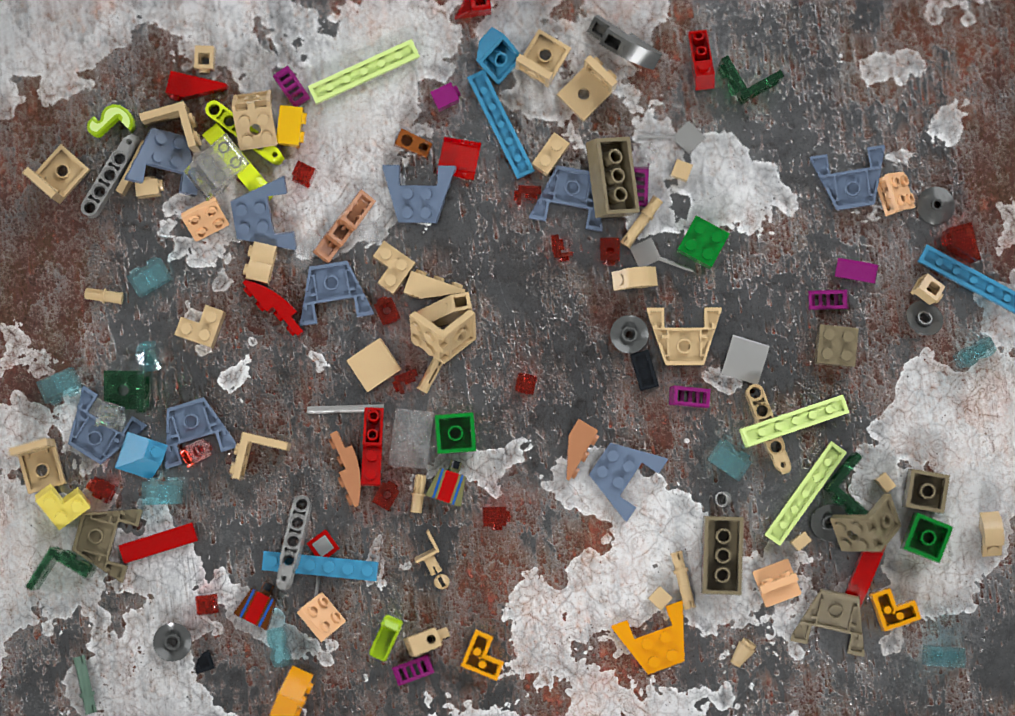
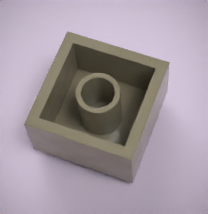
[814,324,859,368]
[902,469,950,514]

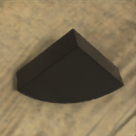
[196,649,216,674]

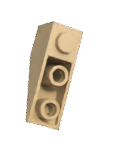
[403,269,466,300]
[417,292,473,326]

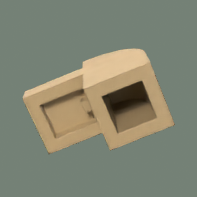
[612,266,658,291]
[979,511,1005,557]

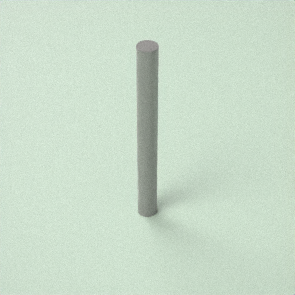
[307,404,384,414]

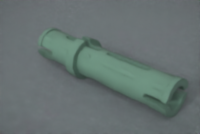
[73,655,98,715]

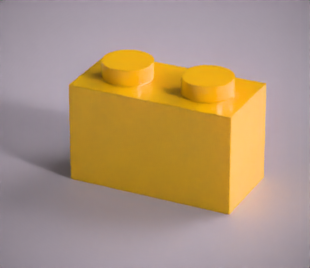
[276,105,307,148]

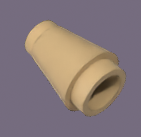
[730,637,756,668]

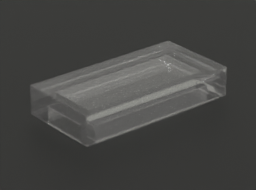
[289,229,323,272]

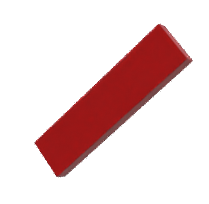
[118,522,198,564]

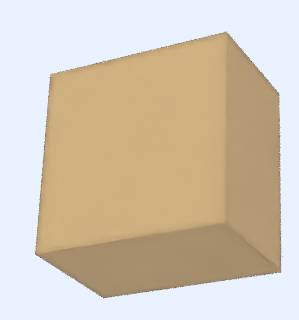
[670,159,693,182]
[874,472,896,493]
[790,531,812,551]
[648,586,672,610]

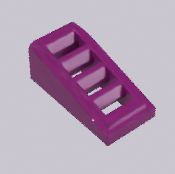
[273,65,311,107]
[634,167,649,207]
[808,290,849,310]
[669,385,711,408]
[392,654,435,686]

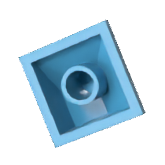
[476,27,521,85]
[114,431,168,480]

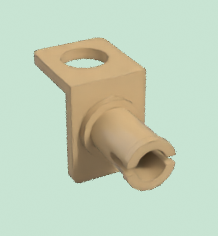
[414,529,442,576]

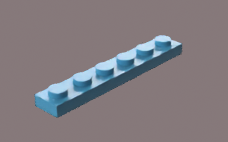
[467,69,535,180]
[917,245,1015,314]
[262,551,379,581]

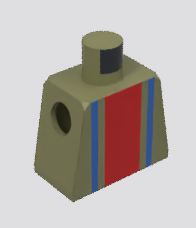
[426,459,466,507]

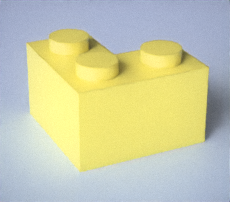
[35,484,91,530]

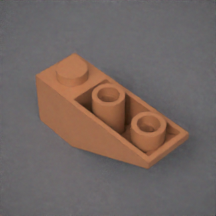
[566,419,599,481]

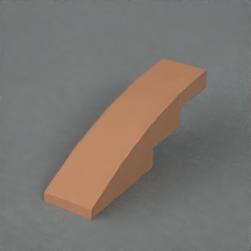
[313,189,376,264]

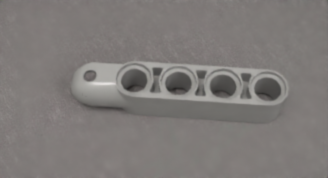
[81,134,140,218]
[276,495,312,590]

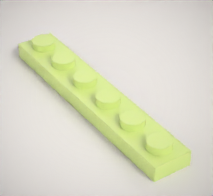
[308,39,420,105]
[739,395,849,448]
[764,441,847,546]

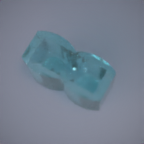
[952,337,997,369]
[267,626,292,668]

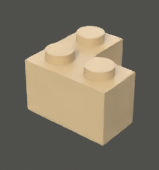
[373,241,416,296]
[174,305,226,349]

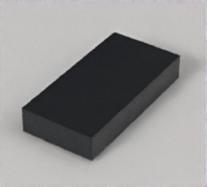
[630,349,659,391]

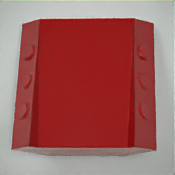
[437,137,482,180]

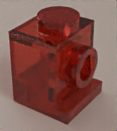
[292,160,317,189]
[374,296,401,327]
[515,373,537,395]
[179,438,212,468]
[86,476,119,504]
[372,480,400,511]
[195,593,219,615]

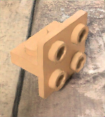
[878,172,915,216]
[181,196,229,242]
[752,559,801,607]
[297,592,346,642]

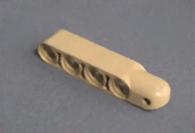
[745,384,791,475]

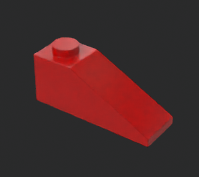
[165,71,228,102]

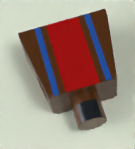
[233,581,277,630]

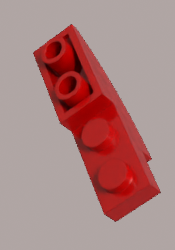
[242,280,305,337]
[361,407,384,486]

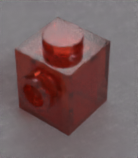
[600,238,620,266]
[483,507,510,530]

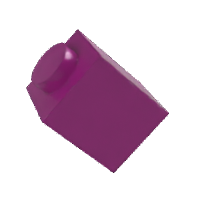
[430,82,461,112]

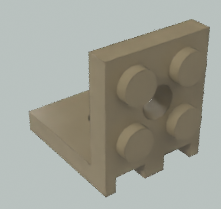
[830,494,902,552]

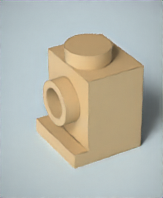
[194,45,216,75]
[135,176,164,199]
[910,273,945,305]

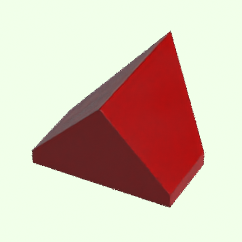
[454,0,491,19]

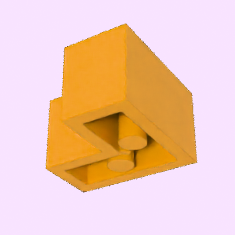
[869,588,922,632]
[461,629,504,681]
[270,665,314,716]

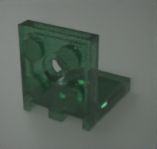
[717,55,784,105]
[104,370,151,413]
[823,452,869,515]
[25,546,96,591]

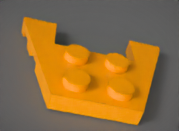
[611,600,684,674]

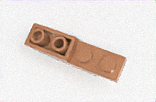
[329,431,362,508]

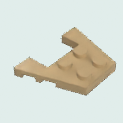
[646,307,722,366]

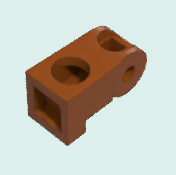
[394,128,433,158]

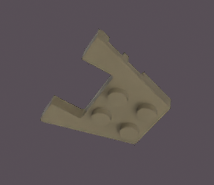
[72,509,143,583]
[790,588,865,657]

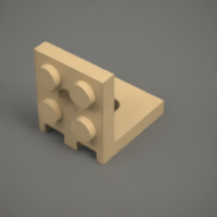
[515,29,571,88]
[557,55,618,122]
[231,90,278,151]
[139,101,202,153]
[22,144,90,204]
[410,309,476,364]
[230,432,291,480]
[8,438,67,494]

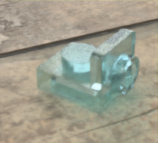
[135,341,162,374]

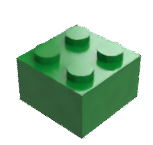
[676,216,730,269]
[435,412,476,454]
[900,513,954,563]

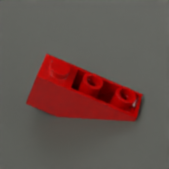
[688,30,715,90]

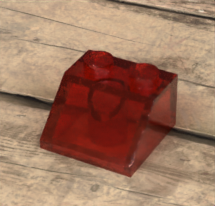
[941,222,981,264]

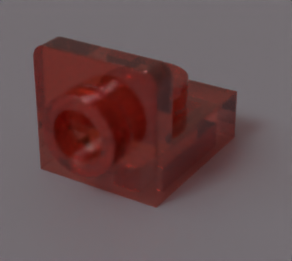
[514,185,541,206]
[550,234,573,262]
[392,368,419,395]

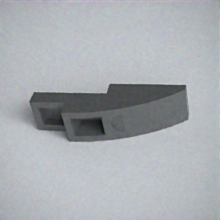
[587,15,662,70]

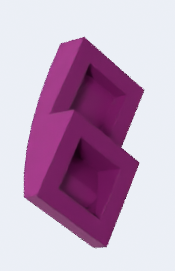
[835,258,879,284]

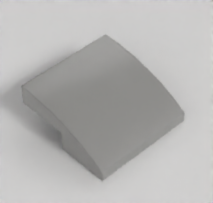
[721,335,769,384]

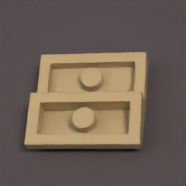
[346,338,402,392]

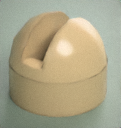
[434,574,450,590]

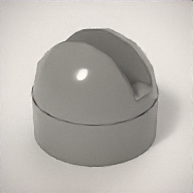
[715,491,732,507]

